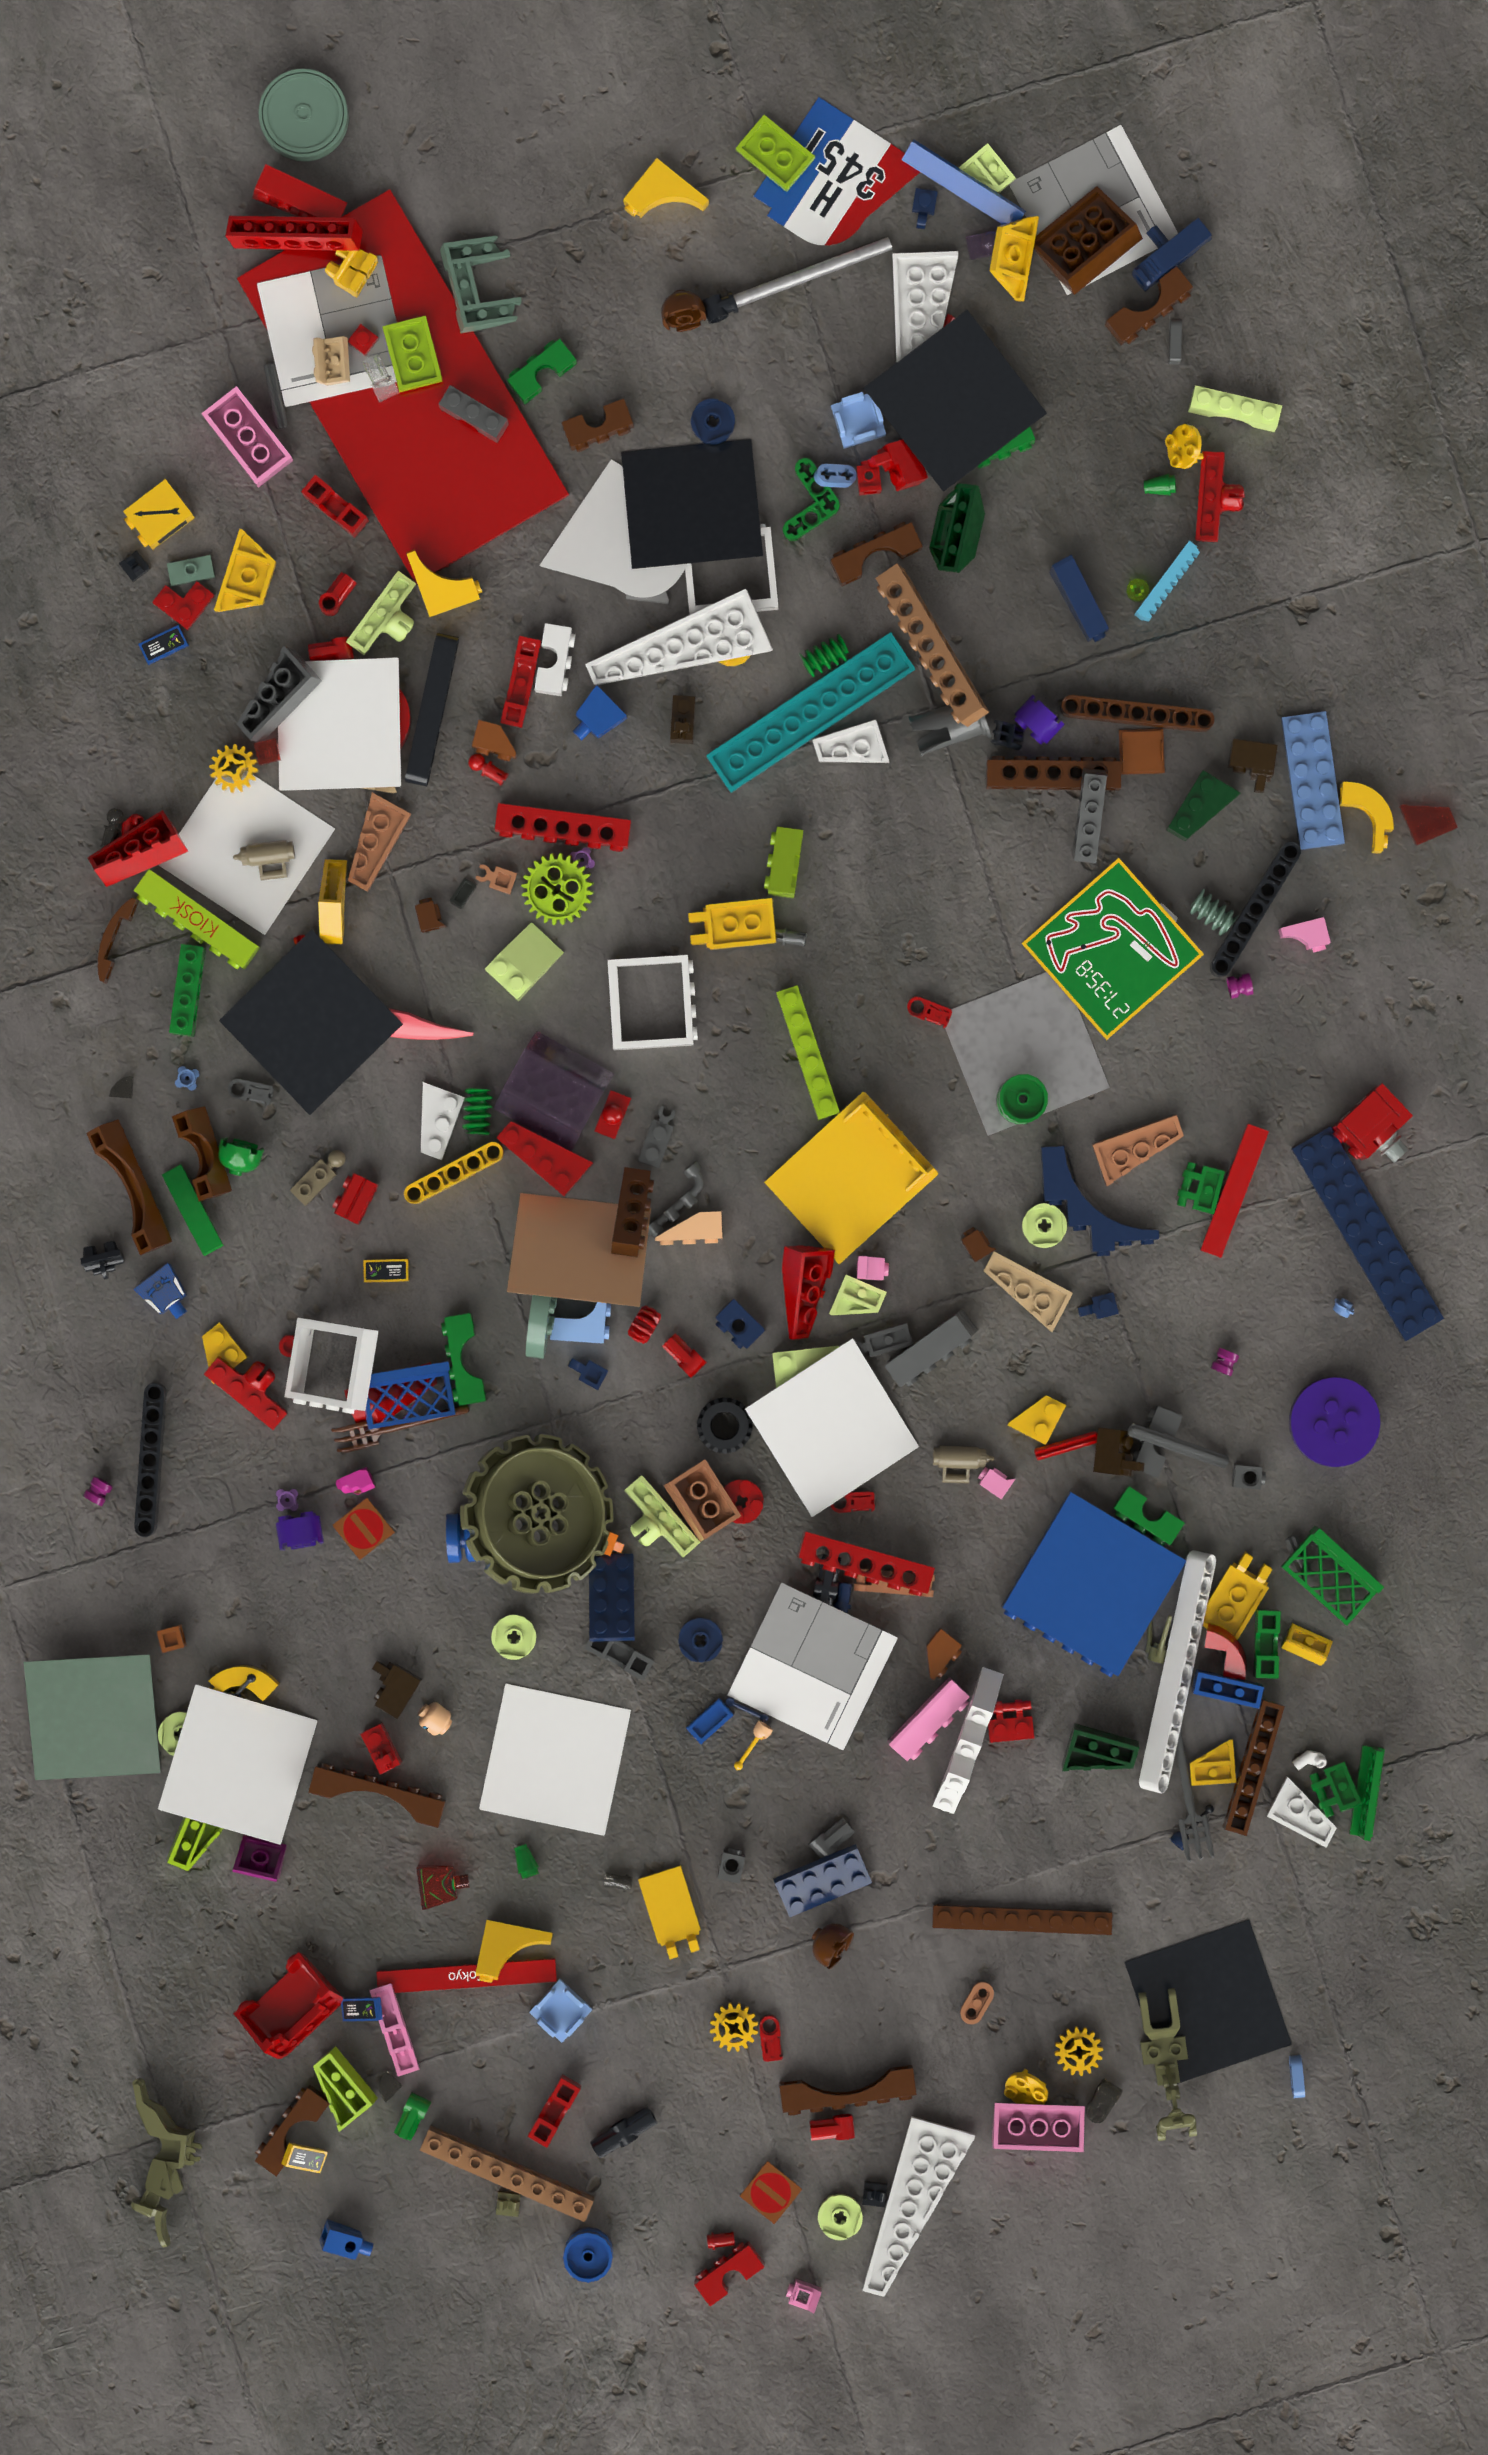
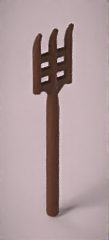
[331,1405,470,1452]

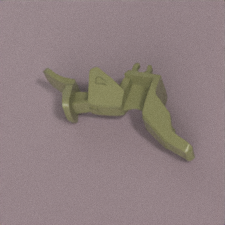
[131,2078,203,2248]

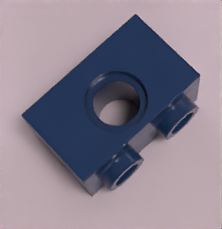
[715,1299,765,1349]

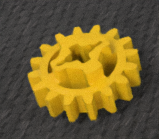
[209,744,259,793]
[710,2002,758,2052]
[1054,2026,1103,2076]

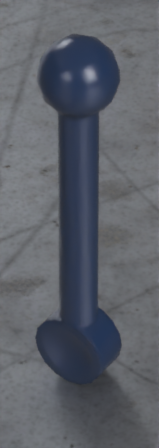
[726,1697,769,1722]

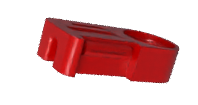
[907,997,952,1028]
[830,1491,875,1513]
[759,2015,783,2062]

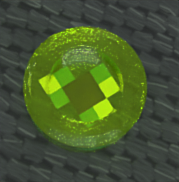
[1126,579,1149,602]

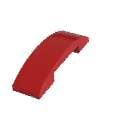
[500,636,541,728]

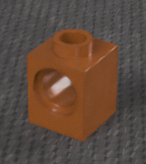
[157,1624,187,1653]

